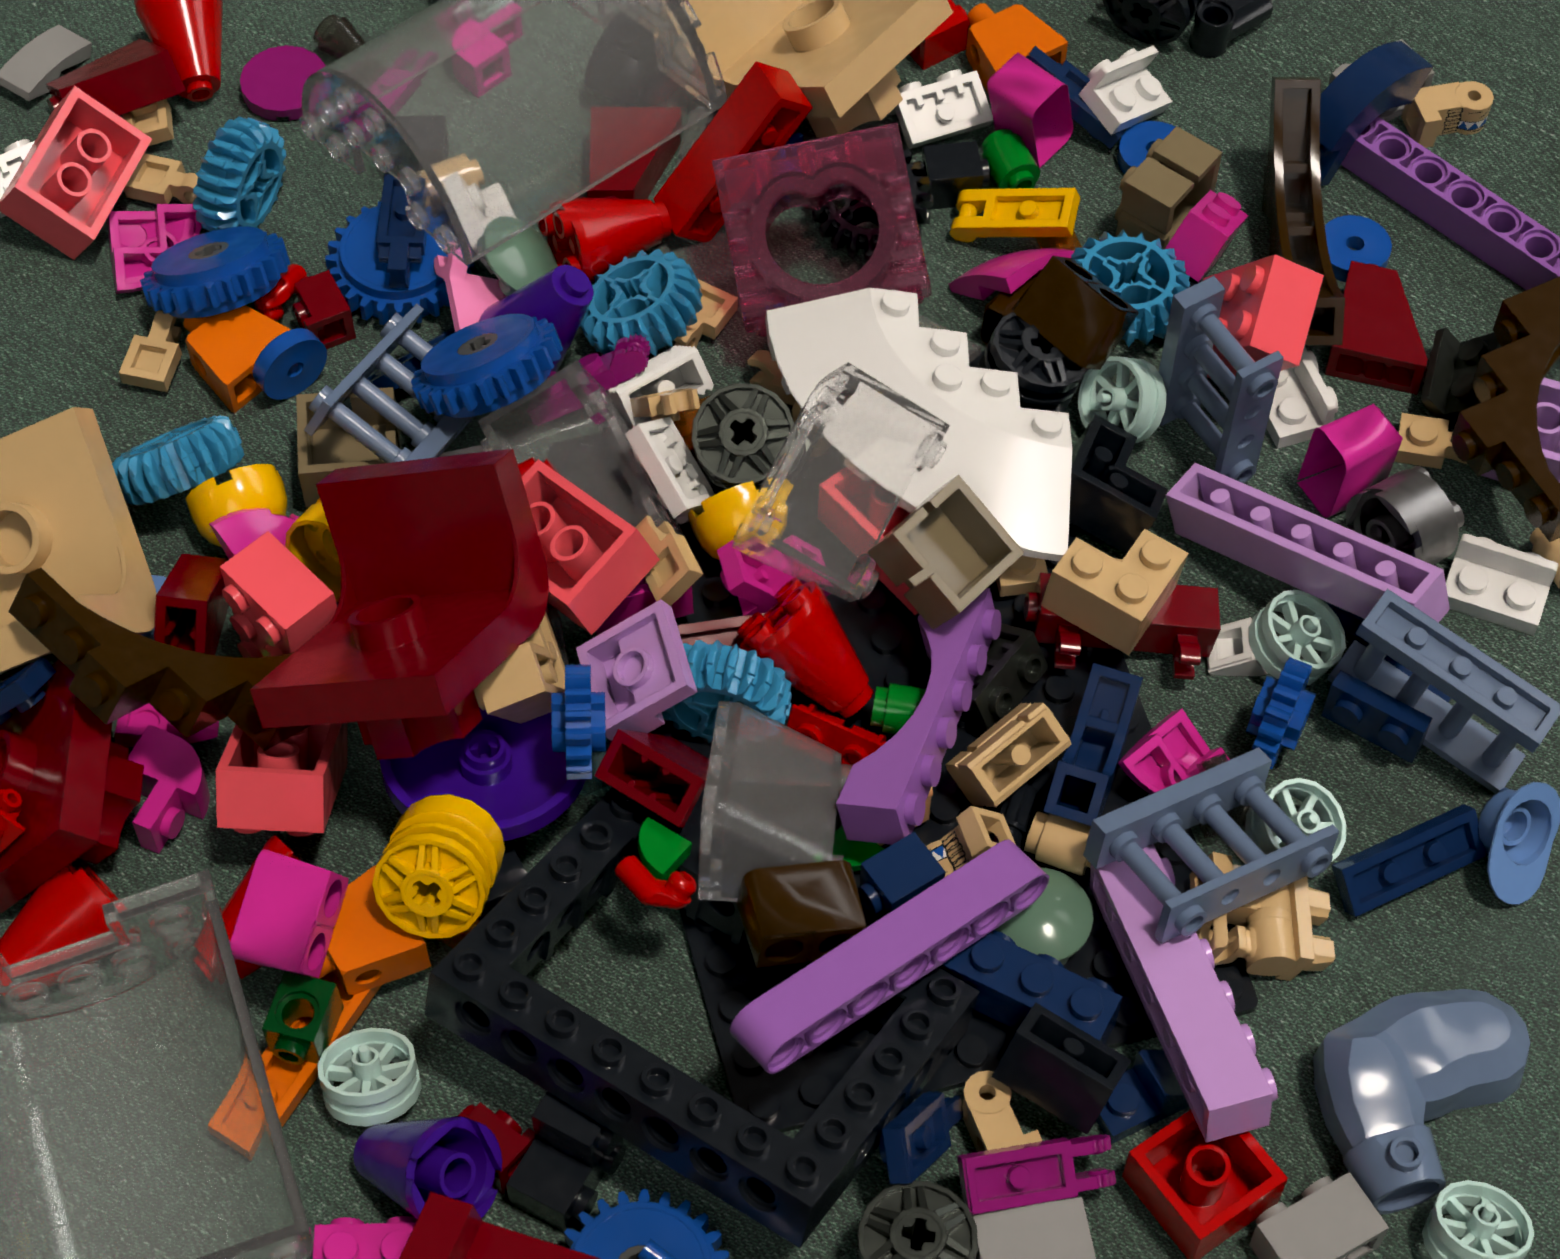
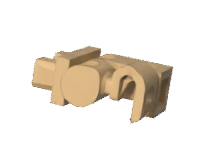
[1189,852,1335,981]

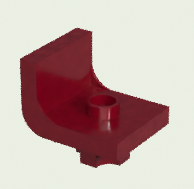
[250,449,549,760]
[0,660,144,914]

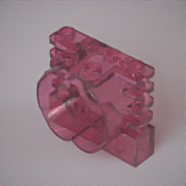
[712,122,931,337]

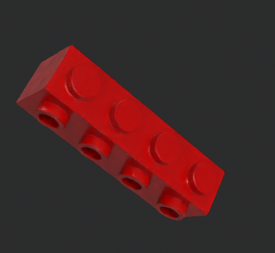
[653,61,813,244]

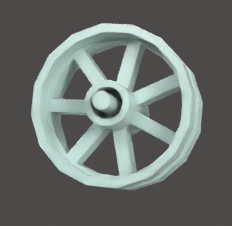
[1078,356,1167,443]
[1249,590,1346,685]
[1245,778,1347,861]
[317,1028,422,1127]
[1422,1180,1535,1259]

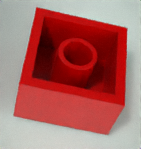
[1122,1109,1288,1259]

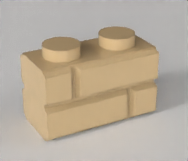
[945,703,1072,807]

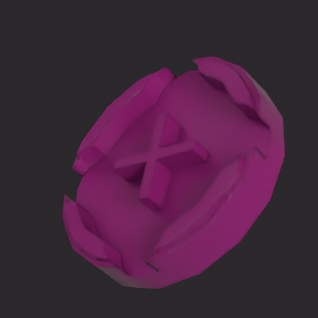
[240,45,329,121]

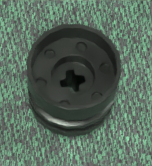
[692,383,796,492]
[856,1181,978,1259]

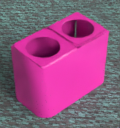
[987,52,1073,168]
[1297,404,1403,518]
[229,849,349,978]

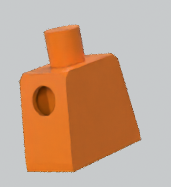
[966,3,1068,95]
[183,305,291,414]
[300,865,431,995]

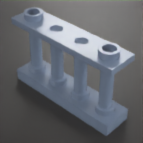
[1159,276,1284,483]
[304,304,475,463]
[1327,588,1560,794]
[1083,747,1340,944]

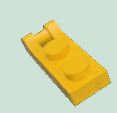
[950,188,1080,242]

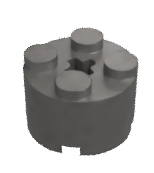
[1345,466,1465,565]

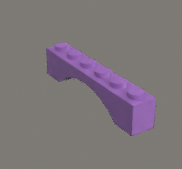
[836,588,1002,845]

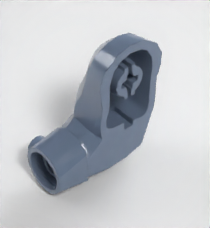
[1313,989,1530,1215]

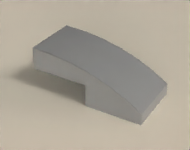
[0,25,92,101]

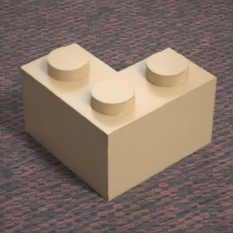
[1041,528,1189,655]
[474,612,565,724]

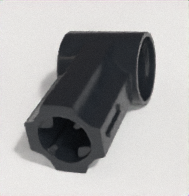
[1189,0,1273,58]

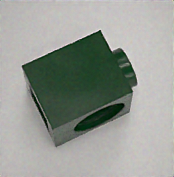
[262,971,344,1065]

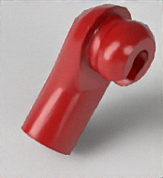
[254,264,307,321]
[615,855,697,910]

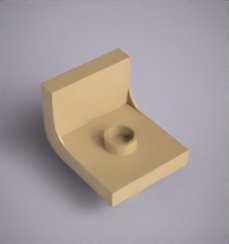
[643,0,953,138]
[0,407,157,674]

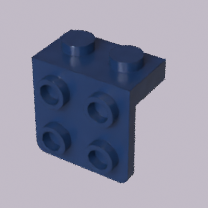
[1321,643,1451,763]

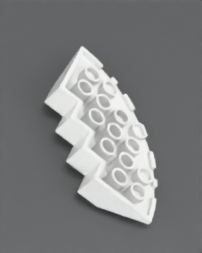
[765,288,1072,562]

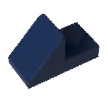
[1096,1050,1189,1144]

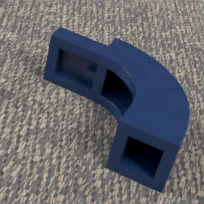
[1320,41,1433,186]
[1043,663,1144,826]

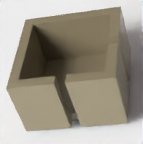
[1115,126,1222,250]
[296,387,400,507]
[867,475,1024,630]

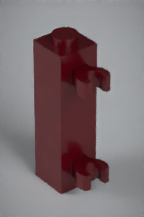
[1023,573,1221,680]

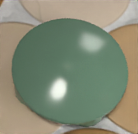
[474,216,558,296]
[994,867,1093,965]

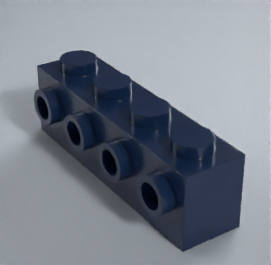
[939,930,1123,1044]

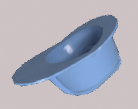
[1478,782,1560,904]

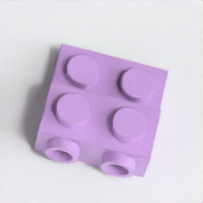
[576,599,697,741]

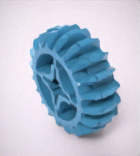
[193,116,286,231]
[1071,229,1190,348]
[580,249,703,356]
[112,415,245,505]
[662,640,792,747]

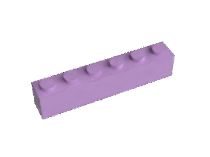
[1166,463,1450,623]
[1090,844,1278,1143]

